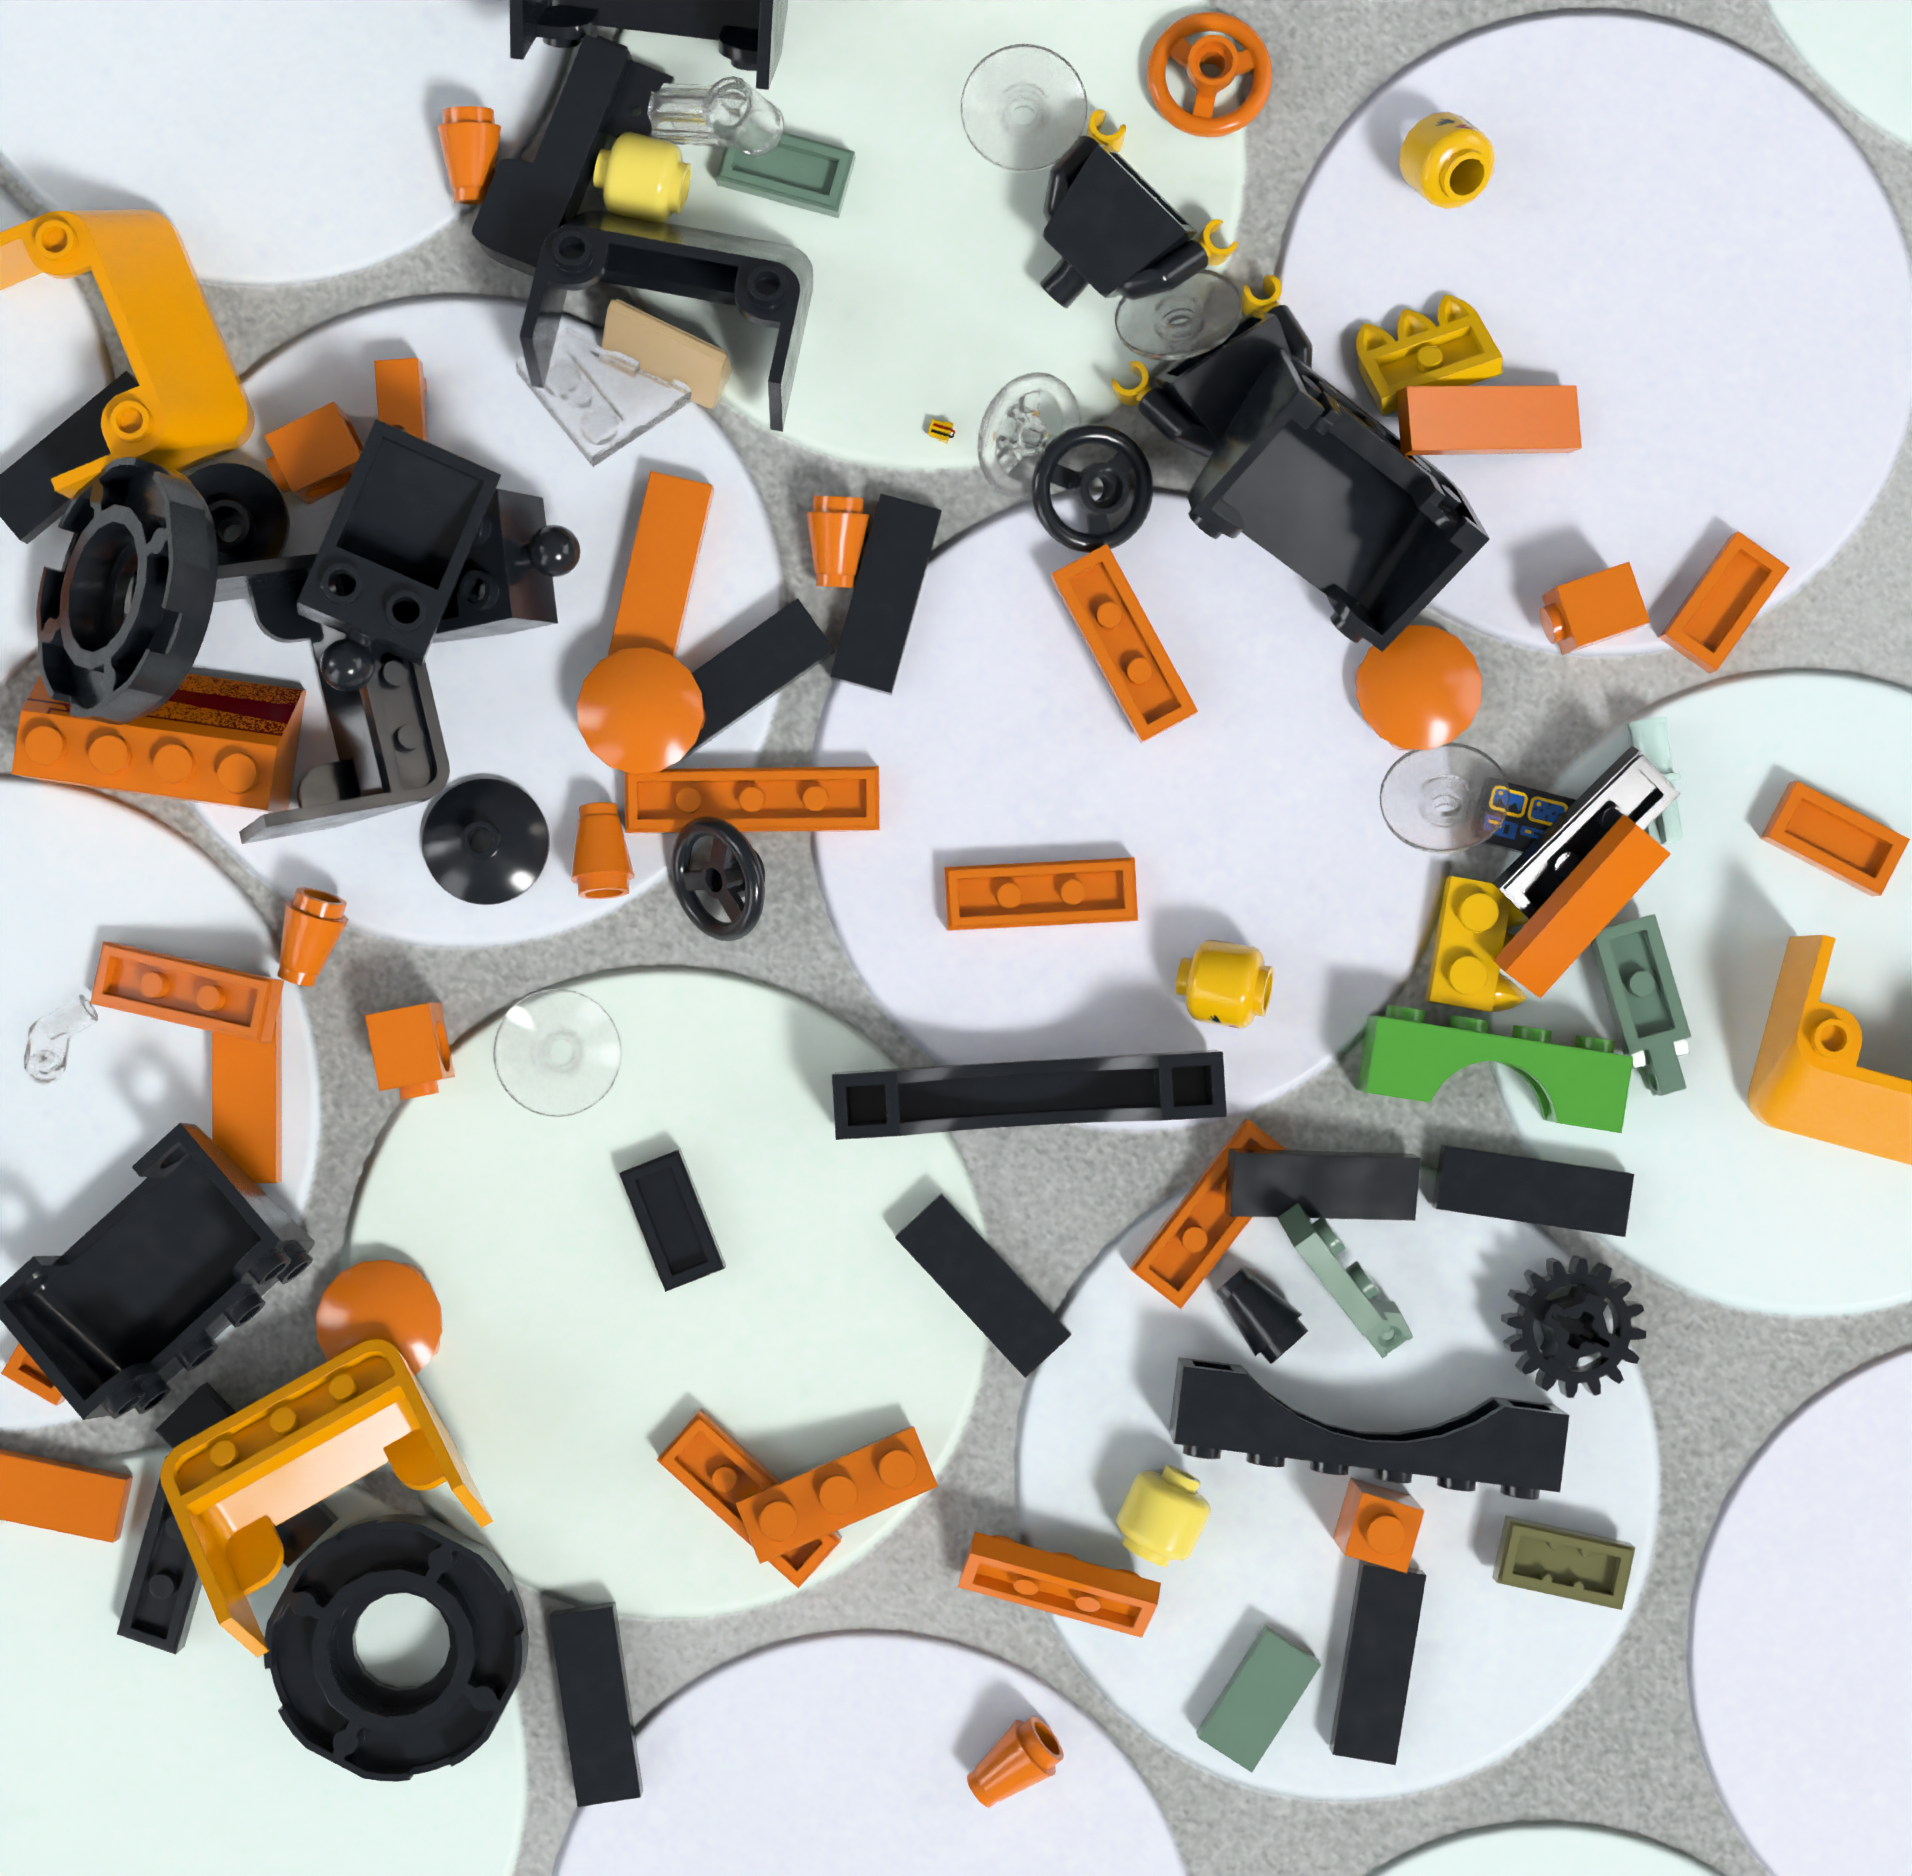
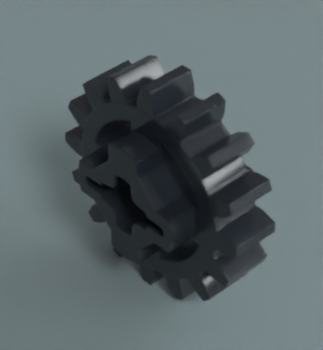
[1501,1255,1646,1398]

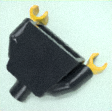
[1040,109,1238,308]
[1111,275,1313,457]

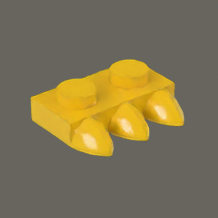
[1356,295,1503,416]
[1425,876,1529,1012]

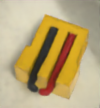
[927,419,955,444]

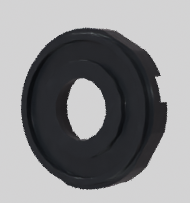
[36,457,218,725]
[264,1514,529,1782]

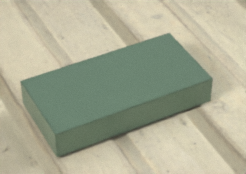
[716,118,856,218]
[1196,1625,1321,1773]

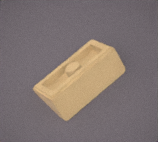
[601,299,733,409]

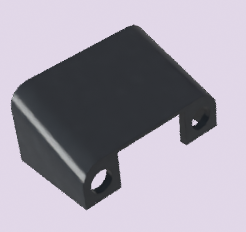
[0,1123,315,1420]

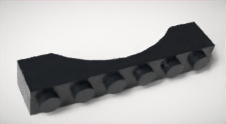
[832,1050,1227,1140]
[1169,1357,1570,1500]

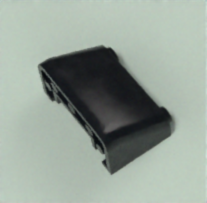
[1187,350,1490,652]

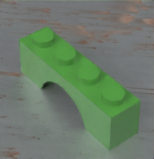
[1356,1005,1633,1133]

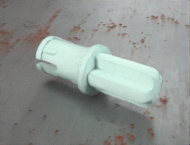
[1625,717,1682,845]

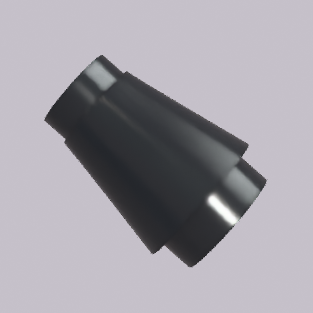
[1215,1267,1309,1364]

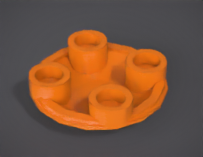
[1355,625,1482,751]
[576,647,706,776]
[316,1260,442,1375]

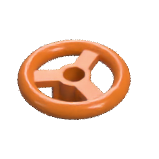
[1147,11,1272,138]

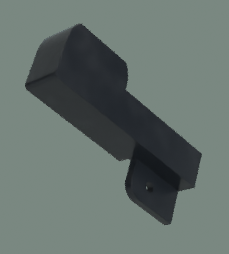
[472,34,675,277]

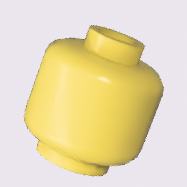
[593,132,691,223]
[1116,1465,1211,1567]

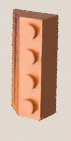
[11,673,306,813]

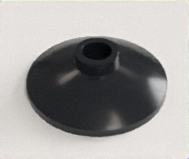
[187,463,290,566]
[422,779,550,905]

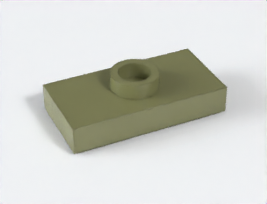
[1492,1515,1636,1610]

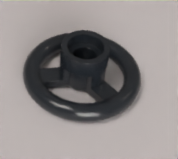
[1031,424,1153,553]
[671,816,765,941]

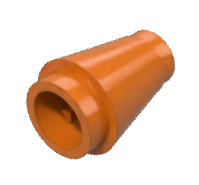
[437,106,501,205]
[806,496,869,588]
[571,802,635,899]
[277,887,348,986]
[967,1716,1064,1808]

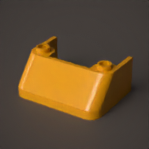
[0,209,255,500]
[1748,935,1912,1166]
[160,1339,493,1658]

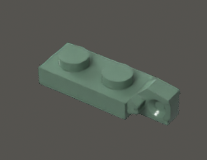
[1591,914,1691,1096]
[1277,1203,1413,1359]

